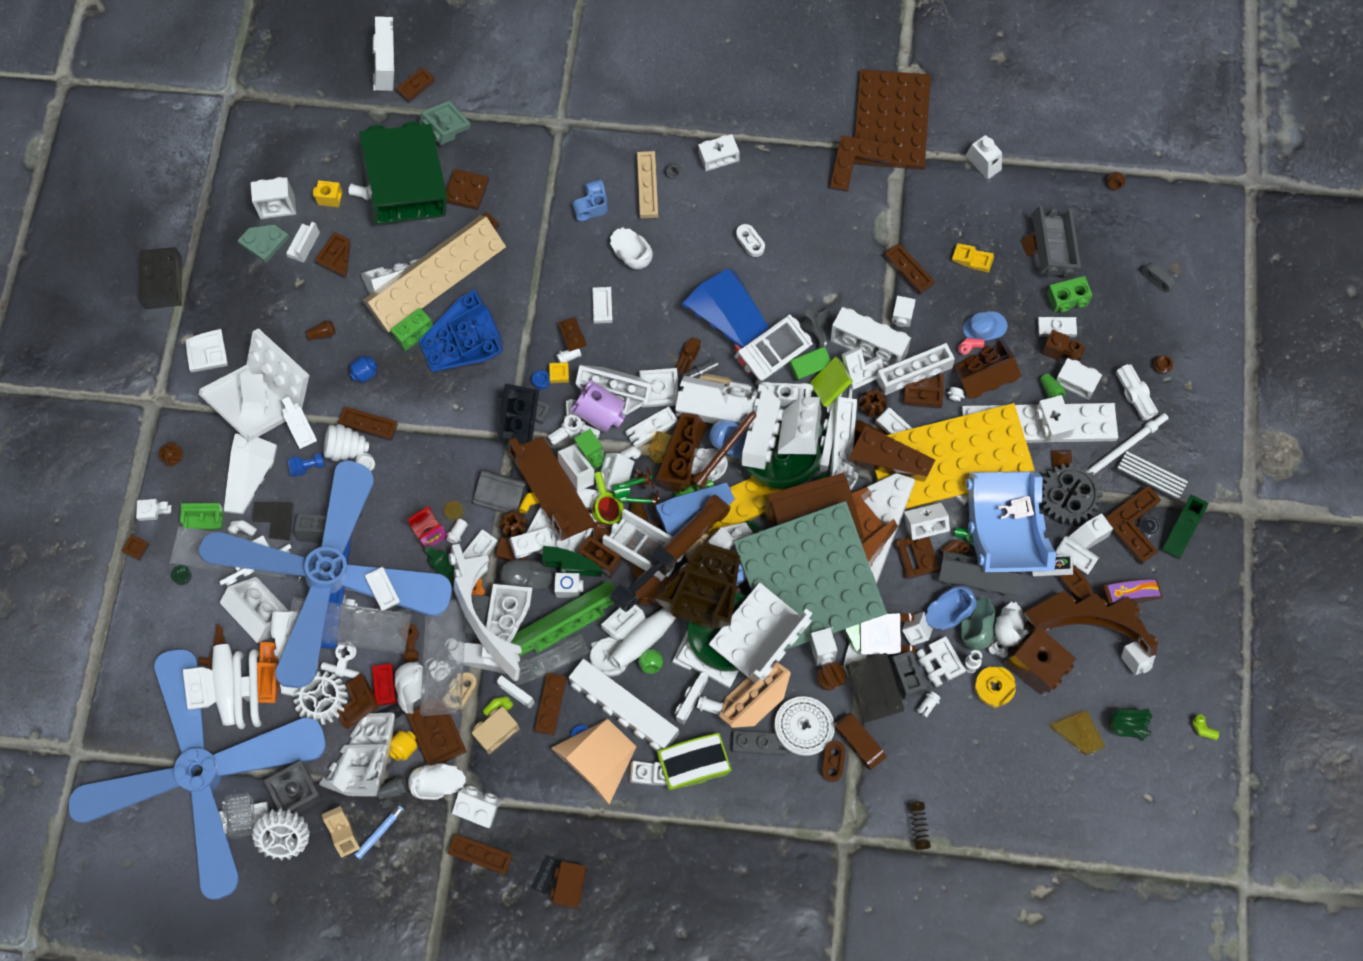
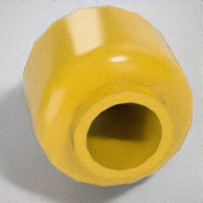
[389,731,417,761]

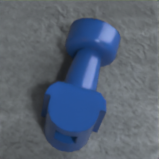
[287,452,325,477]

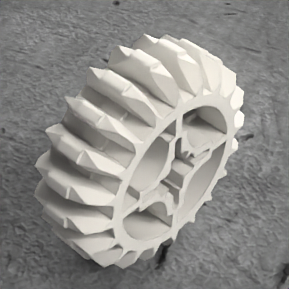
[294,671,348,725]
[252,808,310,861]

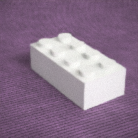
[831,307,911,367]

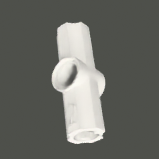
[1116,364,1158,420]

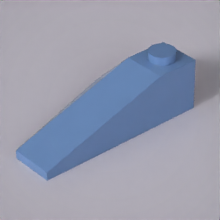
[656,482,735,537]

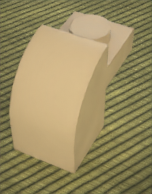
[322,806,360,858]

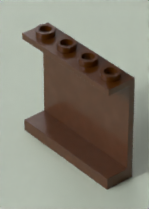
[768,472,865,542]

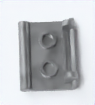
[473,469,527,514]

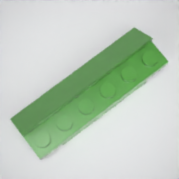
[511,581,616,657]

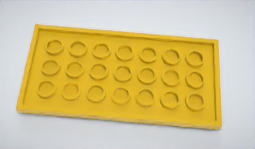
[874,403,1035,510]

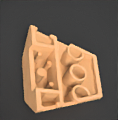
[551,719,637,804]

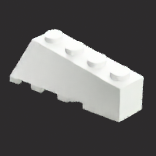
[742,384,784,469]

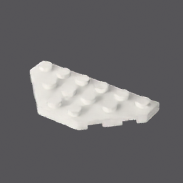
[865,473,915,583]

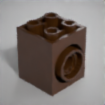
[1004,626,1076,695]

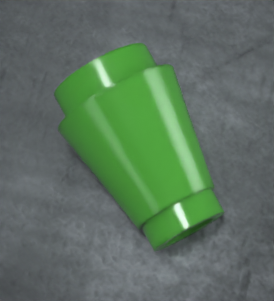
[1040,374,1066,398]

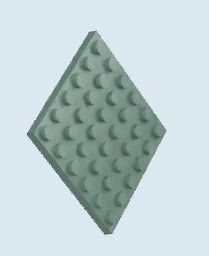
[734,501,887,650]

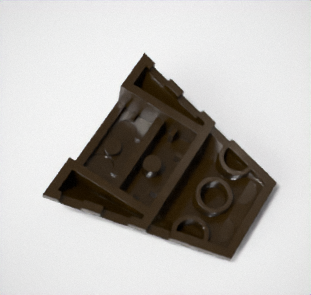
[656,542,740,629]

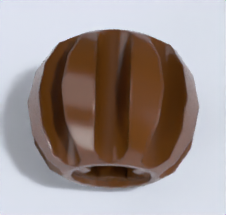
[859,388,887,417]
[499,510,528,537]
[816,662,846,691]

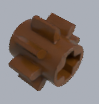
[159,442,183,466]

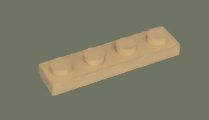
[637,151,658,219]

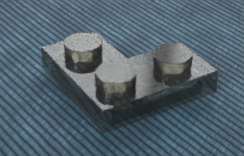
[252,502,294,541]

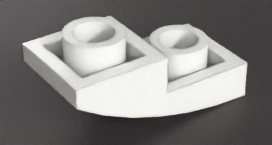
[630,761,667,786]

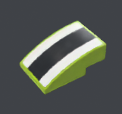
[657,733,732,791]

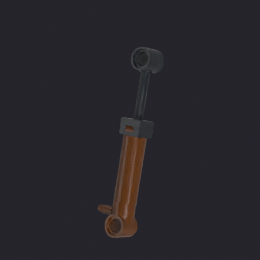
[610,495,731,612]

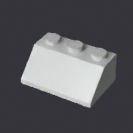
[778,397,821,454]
[220,577,289,643]

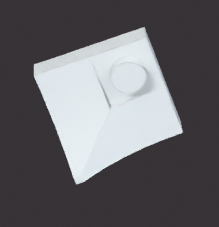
[186,329,228,373]

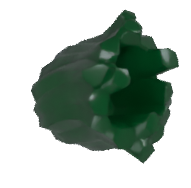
[1109,708,1152,741]

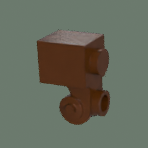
[1042,329,1085,361]

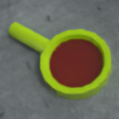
[592,472,624,525]

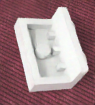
[452,786,502,828]

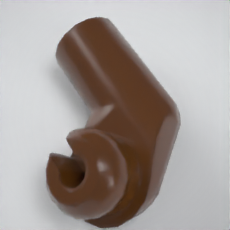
[939,540,970,556]

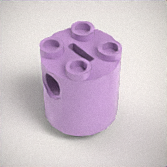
[570,379,626,433]

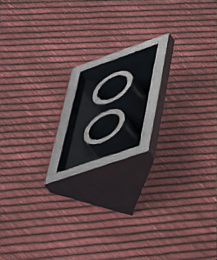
[497,384,539,444]

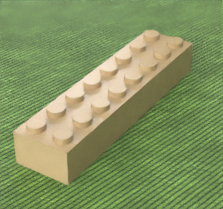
[363,215,506,332]

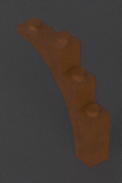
[1024,590,1158,657]

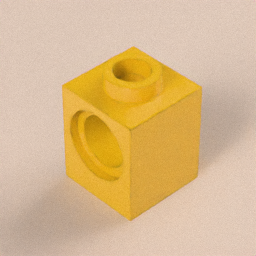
[313,180,343,207]

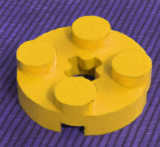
[974,667,1016,708]

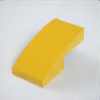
[952,243,994,273]

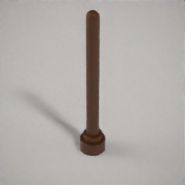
[691,411,757,489]

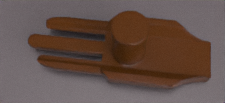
[676,337,701,375]

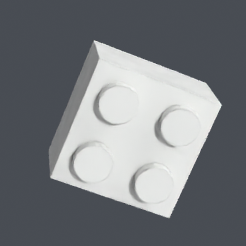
[251,177,296,219]

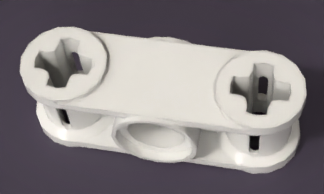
[760,382,813,406]

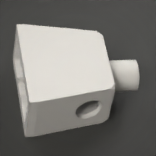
[965,136,1002,180]

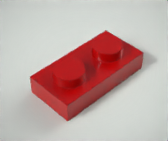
[372,663,397,706]

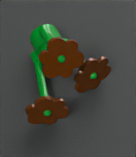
[612,467,660,513]

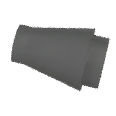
[377,776,408,800]

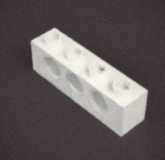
[876,343,955,395]

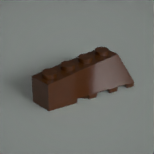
[656,413,707,492]

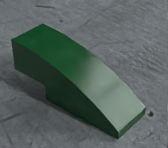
[542,546,602,577]

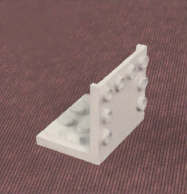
[199,328,309,442]
[709,583,812,683]

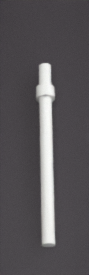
[1077,413,1168,483]

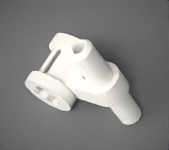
[321,642,360,678]

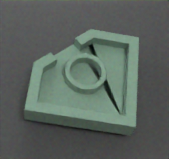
[237,224,290,263]

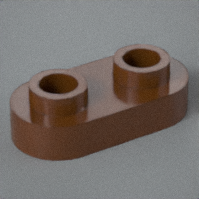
[822,741,845,783]

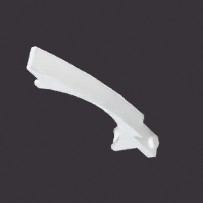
[448,544,522,681]

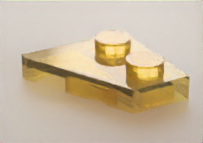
[1051,710,1105,756]

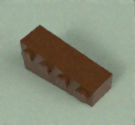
[847,426,935,482]

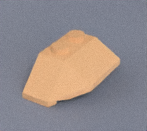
[719,662,791,728]

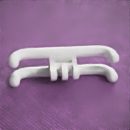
[233,649,262,729]

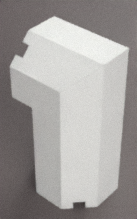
[676,376,758,431]

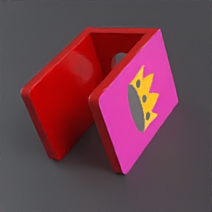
[407,506,447,548]

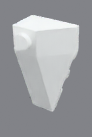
[224,434,277,514]

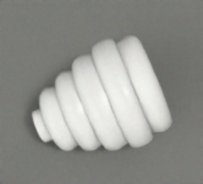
[323,424,369,462]

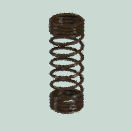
[909,802,931,850]

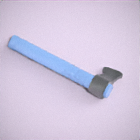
[355,798,404,859]

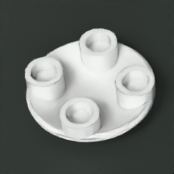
[692,448,728,481]

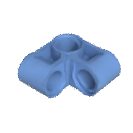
[572,179,608,221]

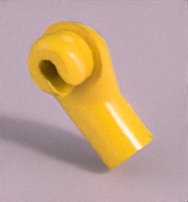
[518,492,539,514]

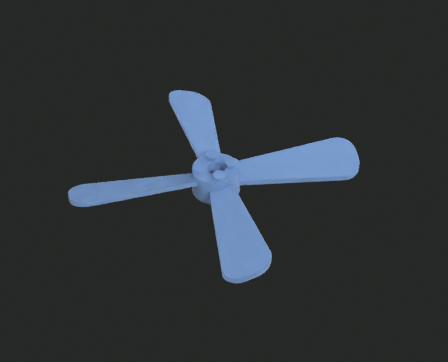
[199,461,452,688]
[69,649,326,900]

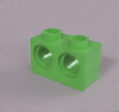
[1047,276,1092,313]
[390,308,433,351]
[574,429,605,469]

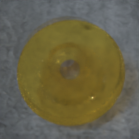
[444,501,464,522]

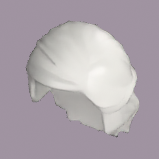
[610,227,653,270]
[994,602,1028,647]
[395,662,426,714]
[408,763,466,800]

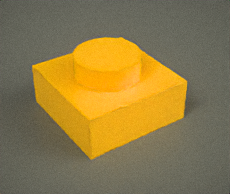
[549,362,569,383]

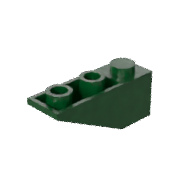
[1162,494,1209,559]

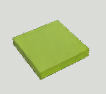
[810,356,853,408]

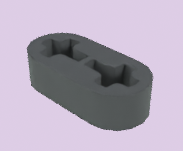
[1142,262,1176,292]

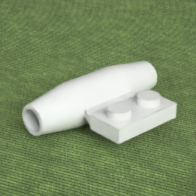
[601,605,676,669]
[183,644,236,726]

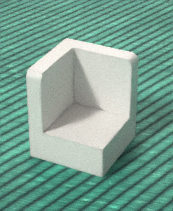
[902,612,933,646]

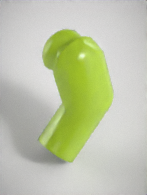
[483,696,513,717]
[1192,714,1219,741]

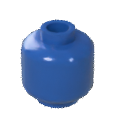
[349,355,378,383]

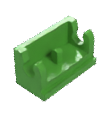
[789,347,831,381]
[180,503,224,530]

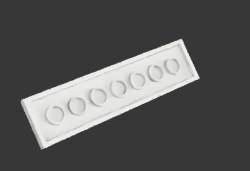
[962,403,1118,443]

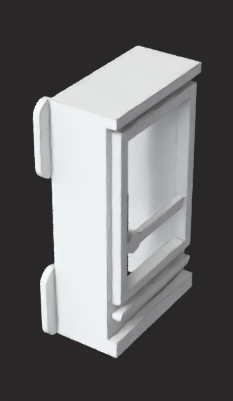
[373,17,394,91]

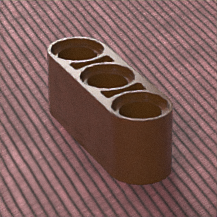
[834,712,887,770]

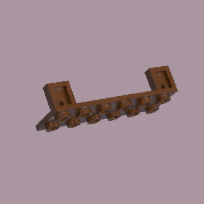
[509,437,595,541]

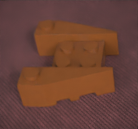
[852,487,898,567]

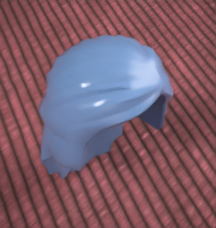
[709,420,747,459]
[925,585,977,631]

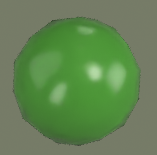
[638,649,664,674]

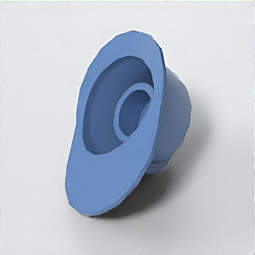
[963,312,1008,341]

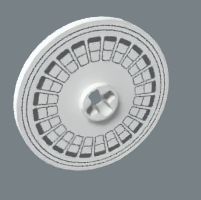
[774,697,835,756]

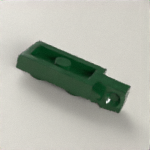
[423,545,455,588]

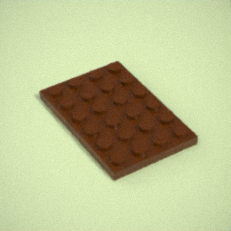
[854,69,931,170]

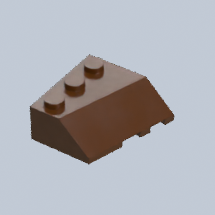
[954,337,1022,399]

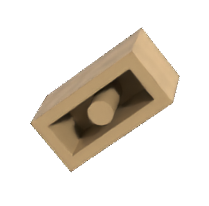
[471,706,520,755]

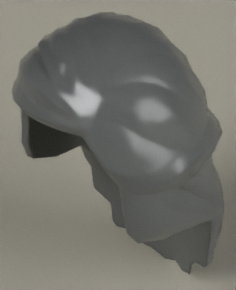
[500,559,554,591]

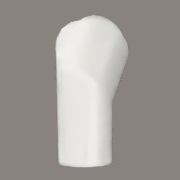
[620,446,641,459]
[228,520,257,537]

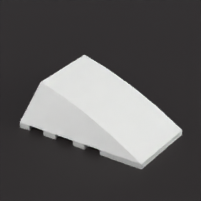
[319,713,395,796]

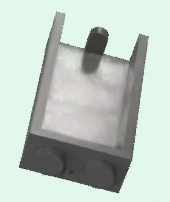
[1031,206,1081,277]

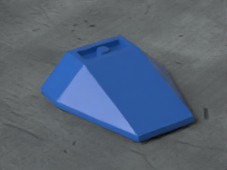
[419,289,504,372]

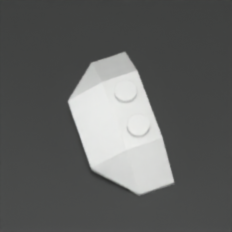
[576,365,653,415]

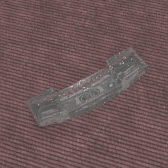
[515,634,590,685]

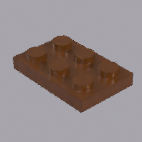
[406,697,467,765]

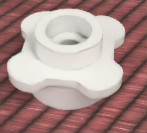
[989,636,1010,658]

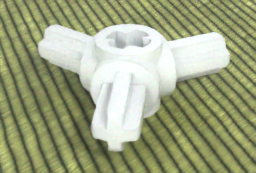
[548,399,600,445]

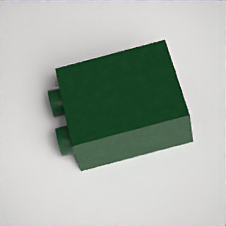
[359,121,447,225]

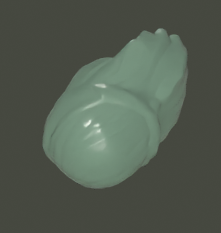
[961,597,995,650]

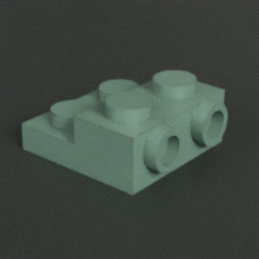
[419,101,471,145]

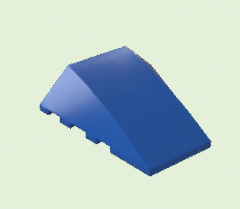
[682,269,770,348]

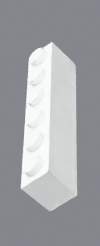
[569,659,679,751]

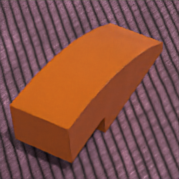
[257,641,279,703]

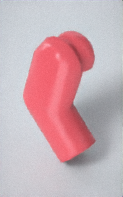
[958,338,984,355]

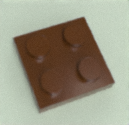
[446,169,489,211]

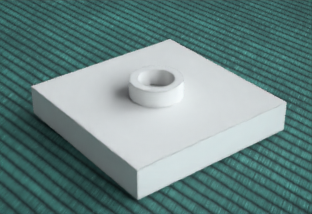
[640,368,679,408]

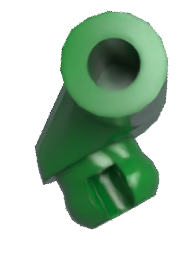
[953,527,974,547]

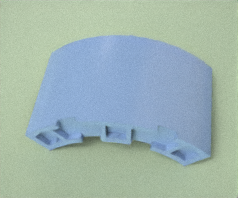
[966,471,1056,572]

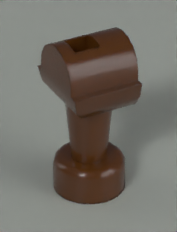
[401,623,420,662]

